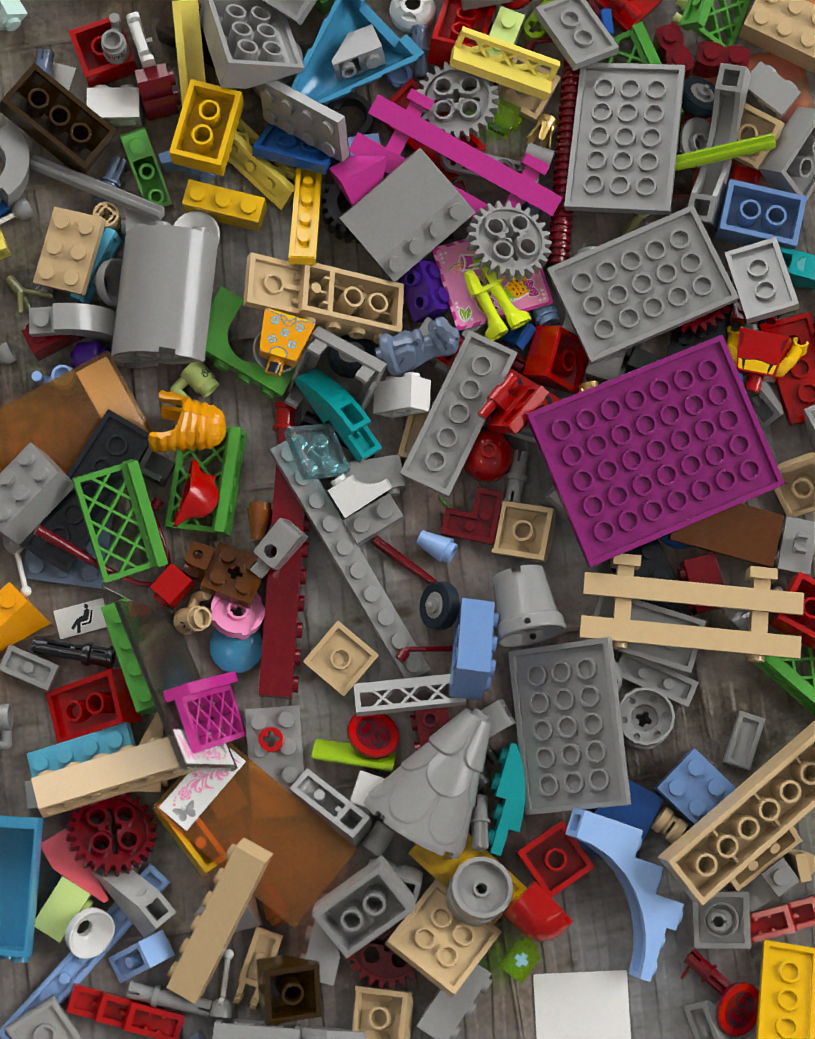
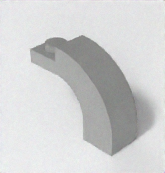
[0,121,30,206]
[29,303,116,344]

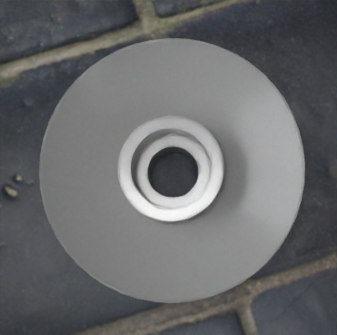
[680,117,711,169]

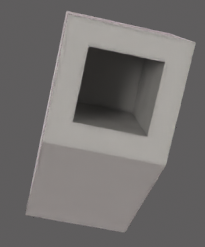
[332,24,386,82]

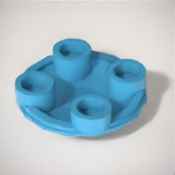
[210,629,263,673]

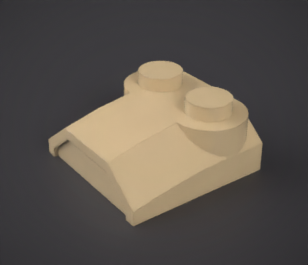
[733,103,785,170]
[774,452,815,517]
[492,501,556,563]
[352,986,414,1039]

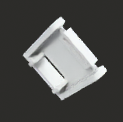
[126,12,159,68]

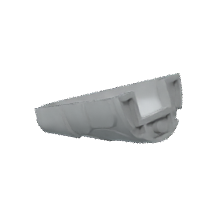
[364,708,491,859]

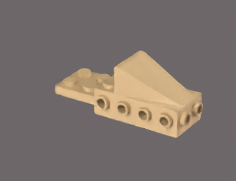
[243,252,404,344]

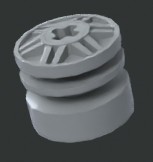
[619,687,675,750]

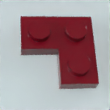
[440,487,504,546]

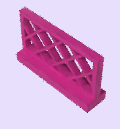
[163,671,247,754]

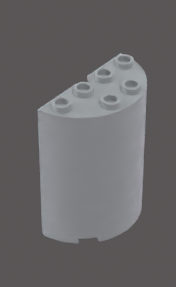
[111,221,219,369]

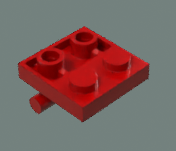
[593,0,663,32]
[477,373,549,434]

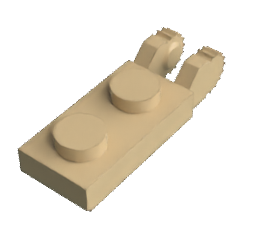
[233,926,283,1010]

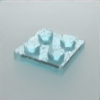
[284,423,351,480]

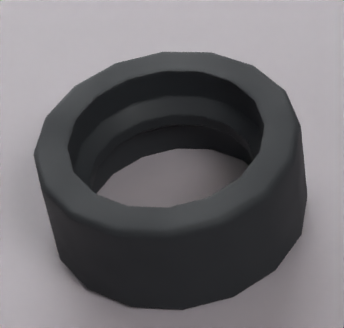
[327,93,374,142]

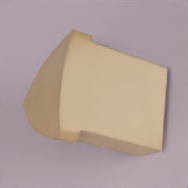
[788,849,815,883]

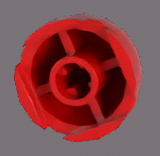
[463,429,514,483]

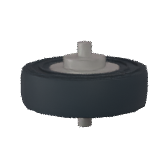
[682,77,715,119]
[328,335,375,378]
[419,581,460,630]

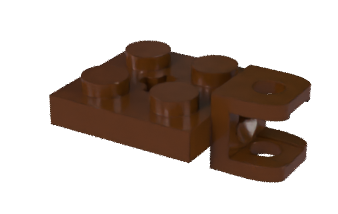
[183,542,264,609]

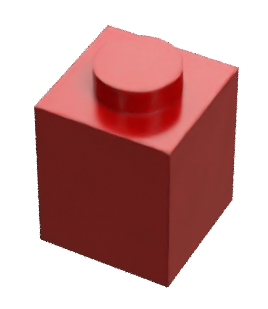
[150,563,196,609]

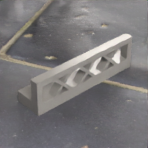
[353,674,466,717]

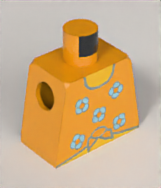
[259,307,315,377]

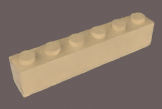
[31,729,206,818]
[166,838,273,1004]

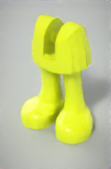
[463,264,531,341]

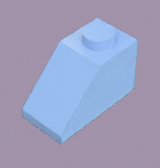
[108,930,175,983]

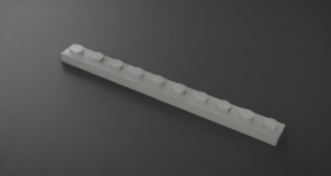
[269,437,431,679]

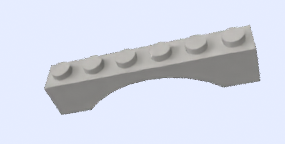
[688,63,752,228]

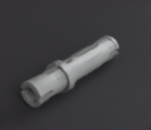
[126,981,213,1018]

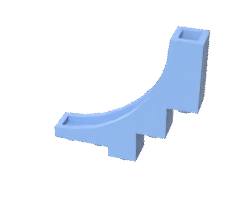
[565,808,684,982]

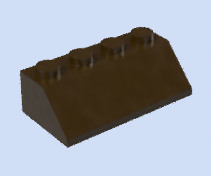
[0,63,117,174]

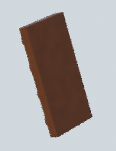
[668,503,785,568]

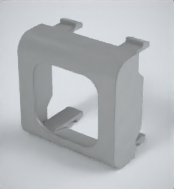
[284,326,387,432]

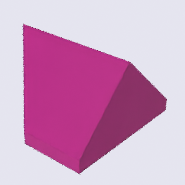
[329,156,388,207]

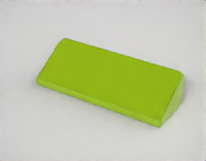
[311,739,396,772]

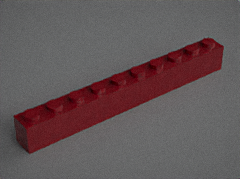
[259,427,316,699]

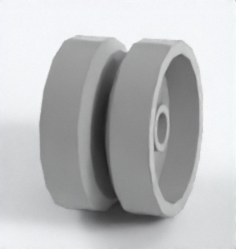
[446,856,513,927]

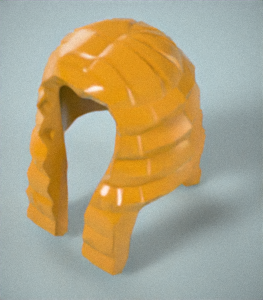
[148,390,226,453]

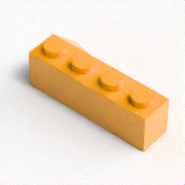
[0,582,51,653]

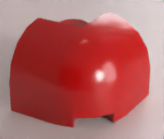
[503,881,574,942]

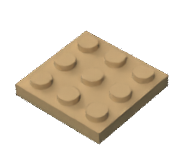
[385,879,502,998]

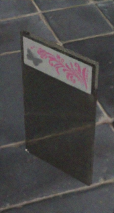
[114,600,238,771]

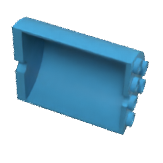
[0,816,44,962]

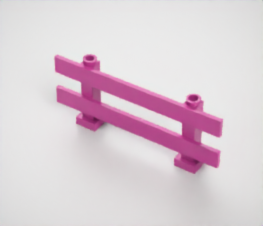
[348,88,563,231]

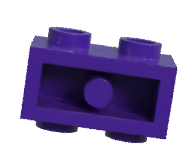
[398,260,451,322]

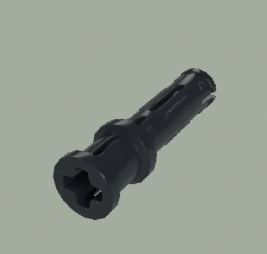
[31,636,116,670]

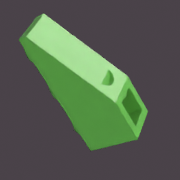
[120,127,172,207]

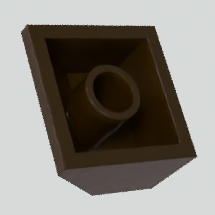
[257,955,322,1025]

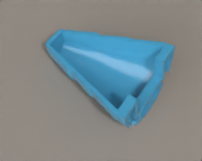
[291,0,424,105]

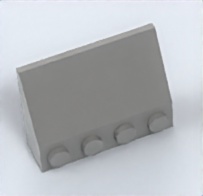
[199,0,304,89]
[339,148,476,283]

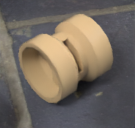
[93,202,122,232]
[650,806,689,844]

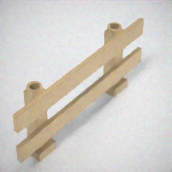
[579,554,804,663]

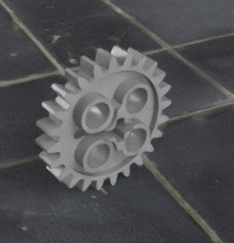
[416,62,499,141]
[466,201,552,282]

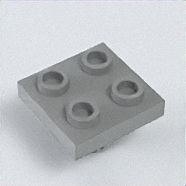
[692,891,752,949]

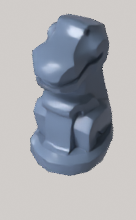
[375,317,460,376]

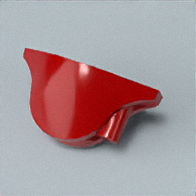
[172,459,219,527]

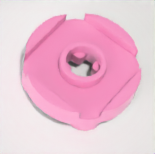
[210,593,265,640]

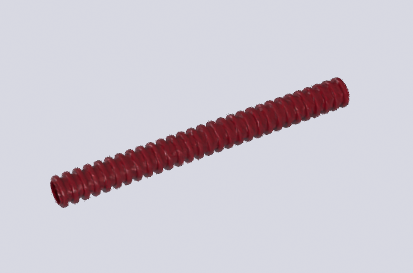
[546,56,580,268]

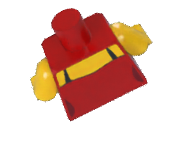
[726,326,809,394]

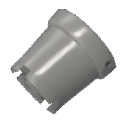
[492,565,567,647]

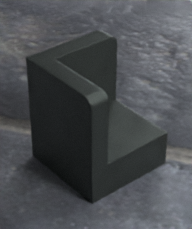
[625,343,659,373]
[139,447,175,488]

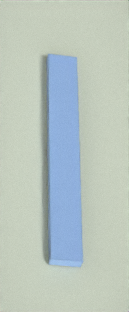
[0,863,171,1039]

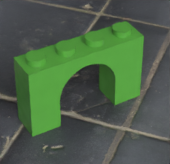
[205,286,298,399]
[101,598,171,716]

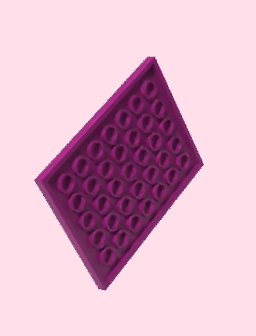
[526,334,785,567]

